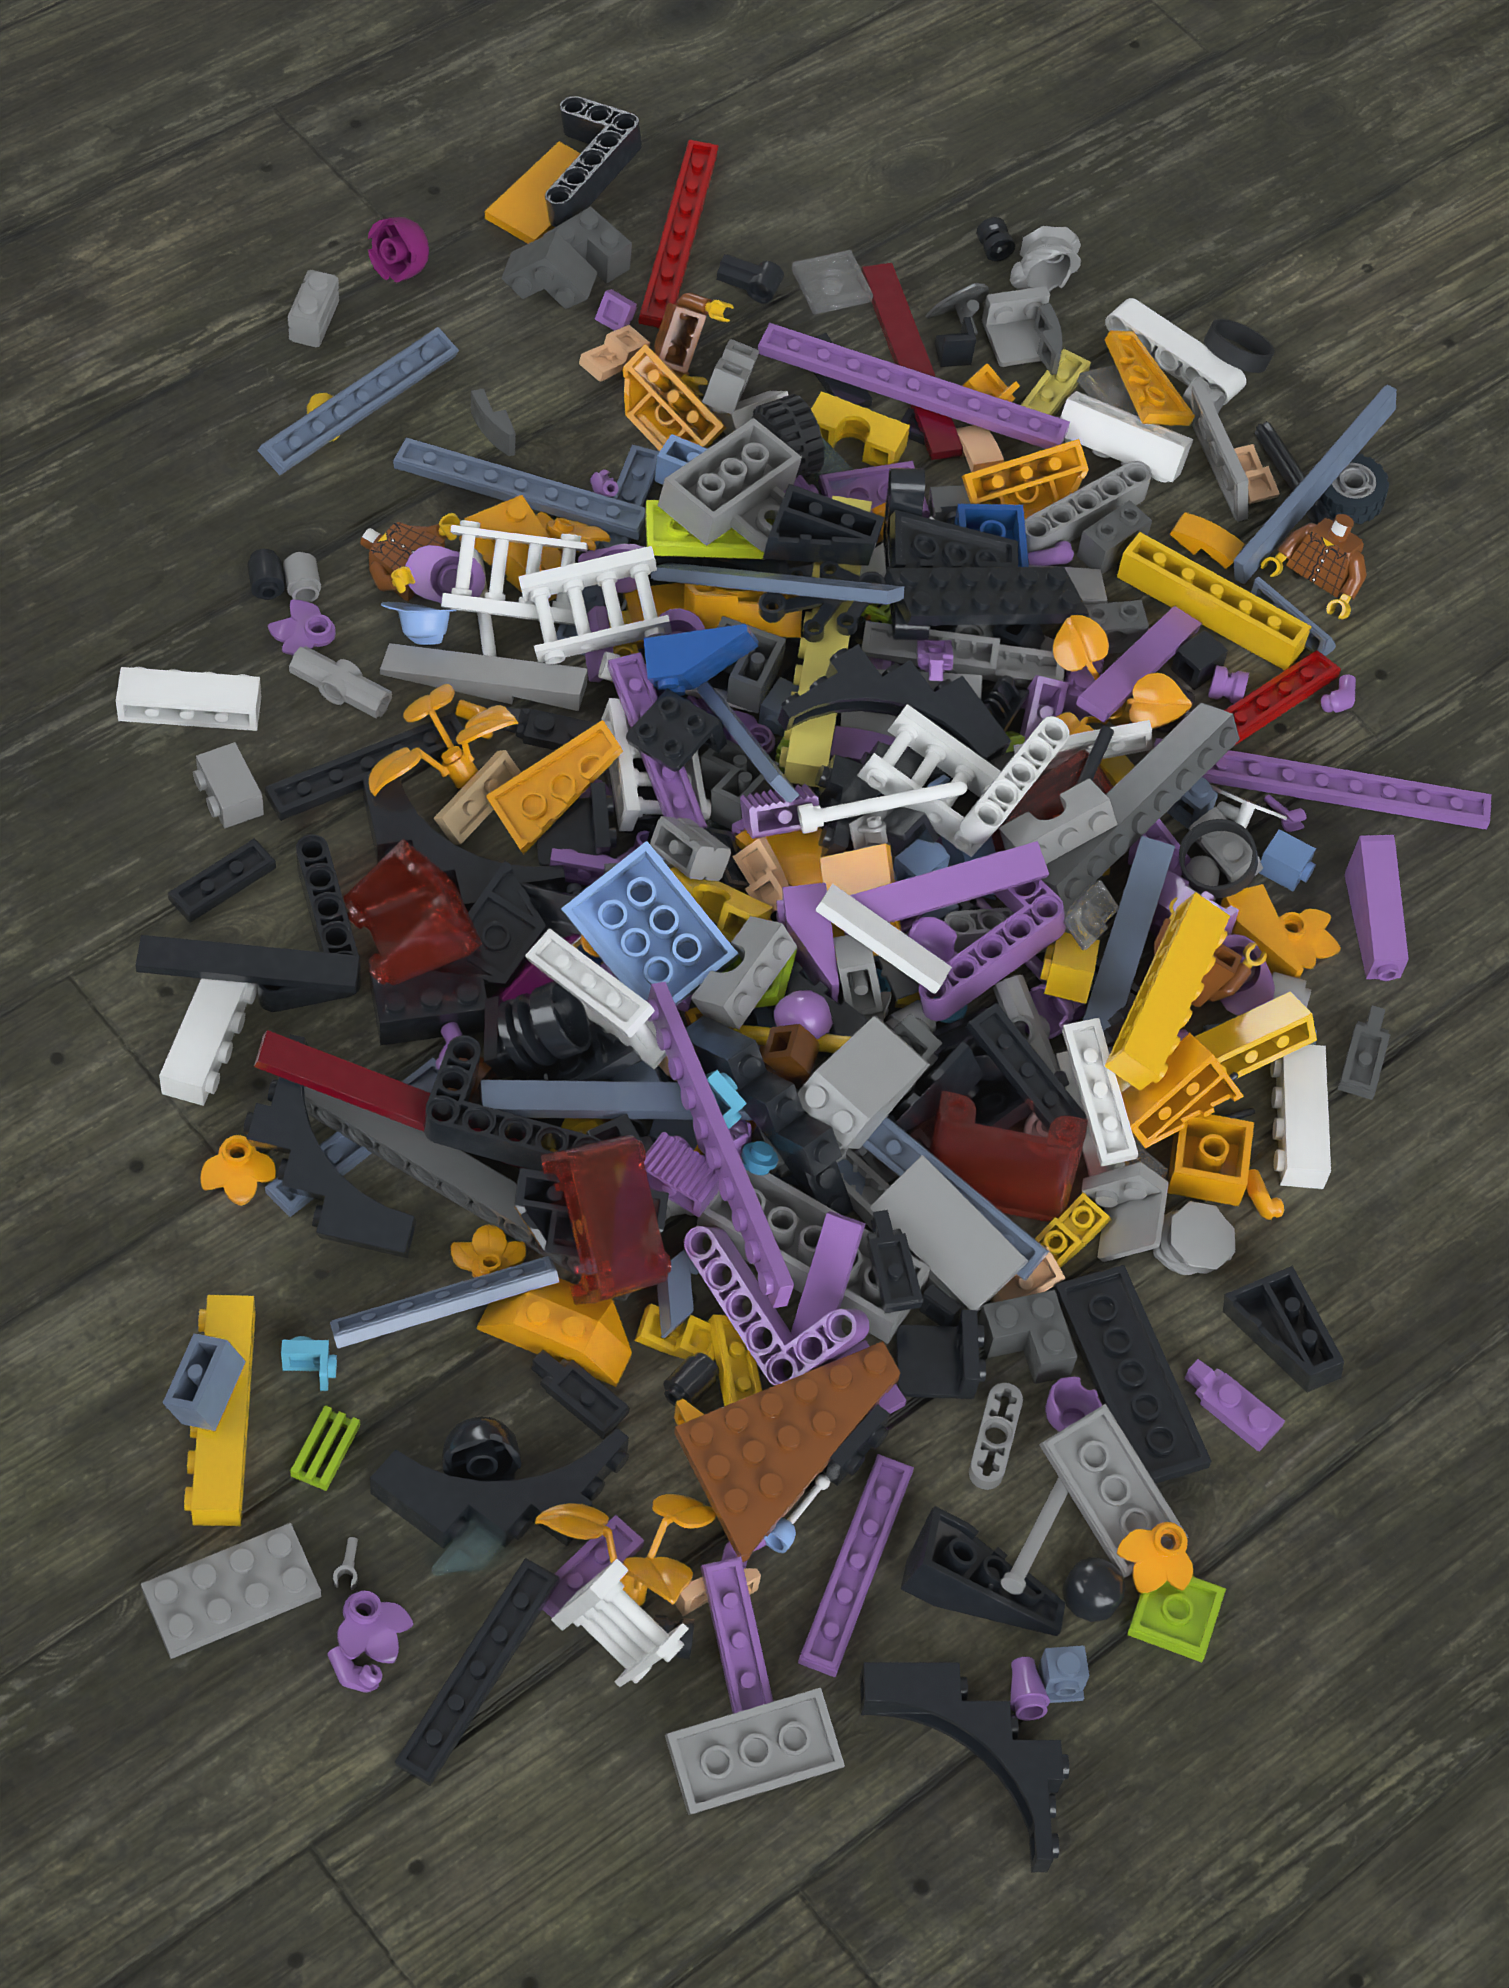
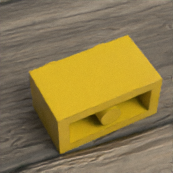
[1040,932,1100,1004]

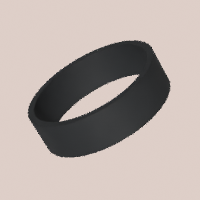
[1204,319,1275,373]
[1179,819,1258,898]

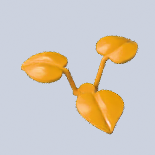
[1053,615,1193,774]
[369,684,518,797]
[535,1494,716,1606]

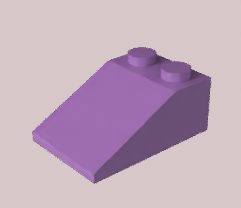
[776,883,839,1003]

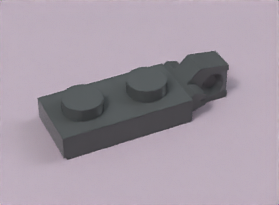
[1338,1005,1390,1100]

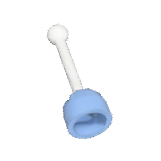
[764,1474,830,1553]

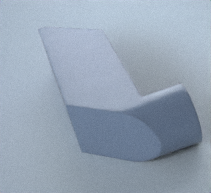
[657,1250,699,1338]

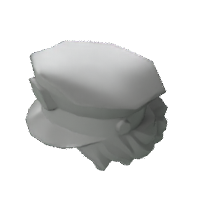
[1010,226,1081,291]
[1153,1201,1235,1275]

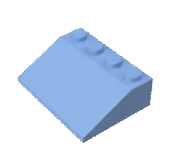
[561,841,739,1006]

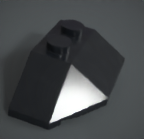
[514,1168,669,1264]

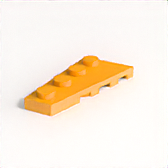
[486,720,623,855]

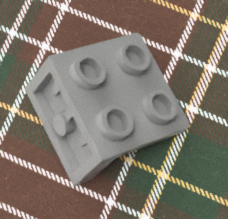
[982,286,1050,367]
[1081,1162,1169,1262]

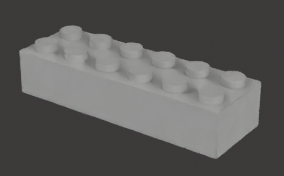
[697,1156,931,1344]

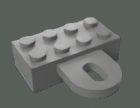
[658,418,802,552]

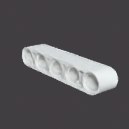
[1105,298,1246,405]
[960,716,1069,845]

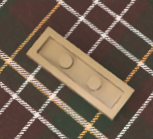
[434,750,521,845]

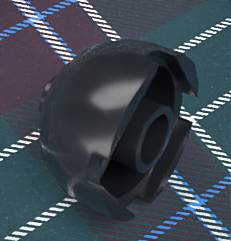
[442,1417,522,1481]

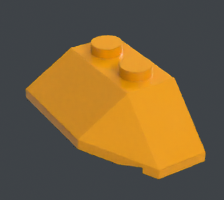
[623,344,726,451]
[962,439,1089,520]
[477,1278,632,1387]

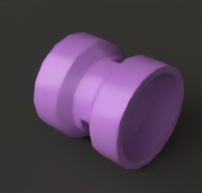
[1208,665,1249,703]

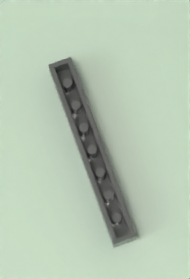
[1041,703,1240,912]

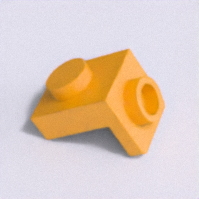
[962,363,1020,402]

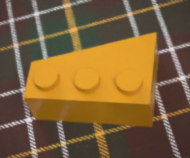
[459,495,562,601]
[684,584,802,638]
[1121,1033,1244,1148]

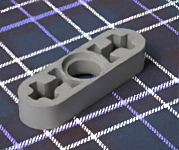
[969,1383,1023,1490]

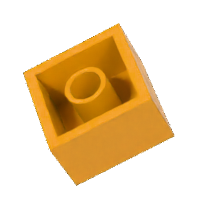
[1167,1114,1254,1206]

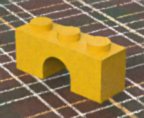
[811,391,910,467]
[670,867,773,942]

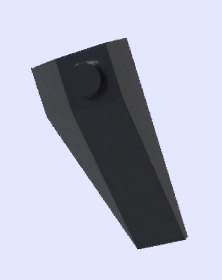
[852,1041,984,1157]
[901,1506,1065,1636]

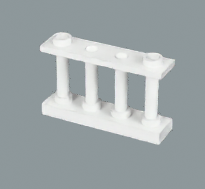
[441,520,588,626]
[518,546,672,664]
[601,698,711,831]
[857,704,1001,857]
[525,928,667,1069]
[1056,1018,1138,1176]
[551,1559,688,1687]

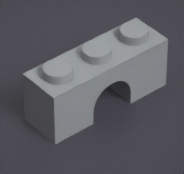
[702,339,760,415]
[999,778,1117,864]
[691,916,797,1029]

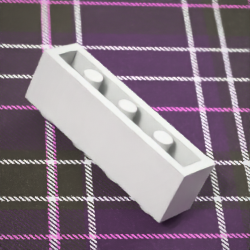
[1061,391,1193,482]
[116,667,261,731]
[159,979,257,1106]
[1270,1045,1331,1189]

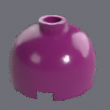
[368,217,429,282]

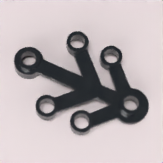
[759,561,887,642]

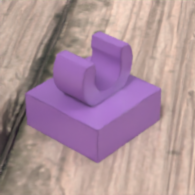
[595,289,637,331]

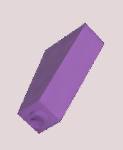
[1344,835,1409,981]

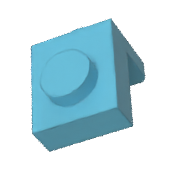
[705,1070,747,1129]
[281,1336,337,1391]

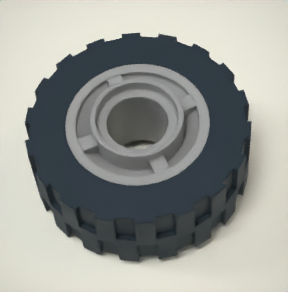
[1320,453,1389,524]

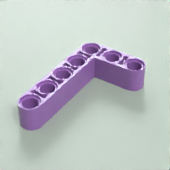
[919,851,1066,1021]
[684,1226,869,1386]

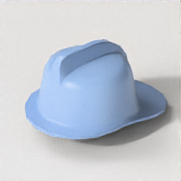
[381,602,457,645]

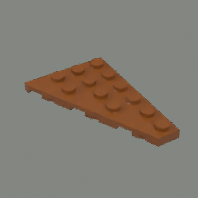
[674,1341,900,1562]

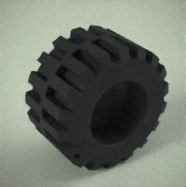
[752,394,824,478]

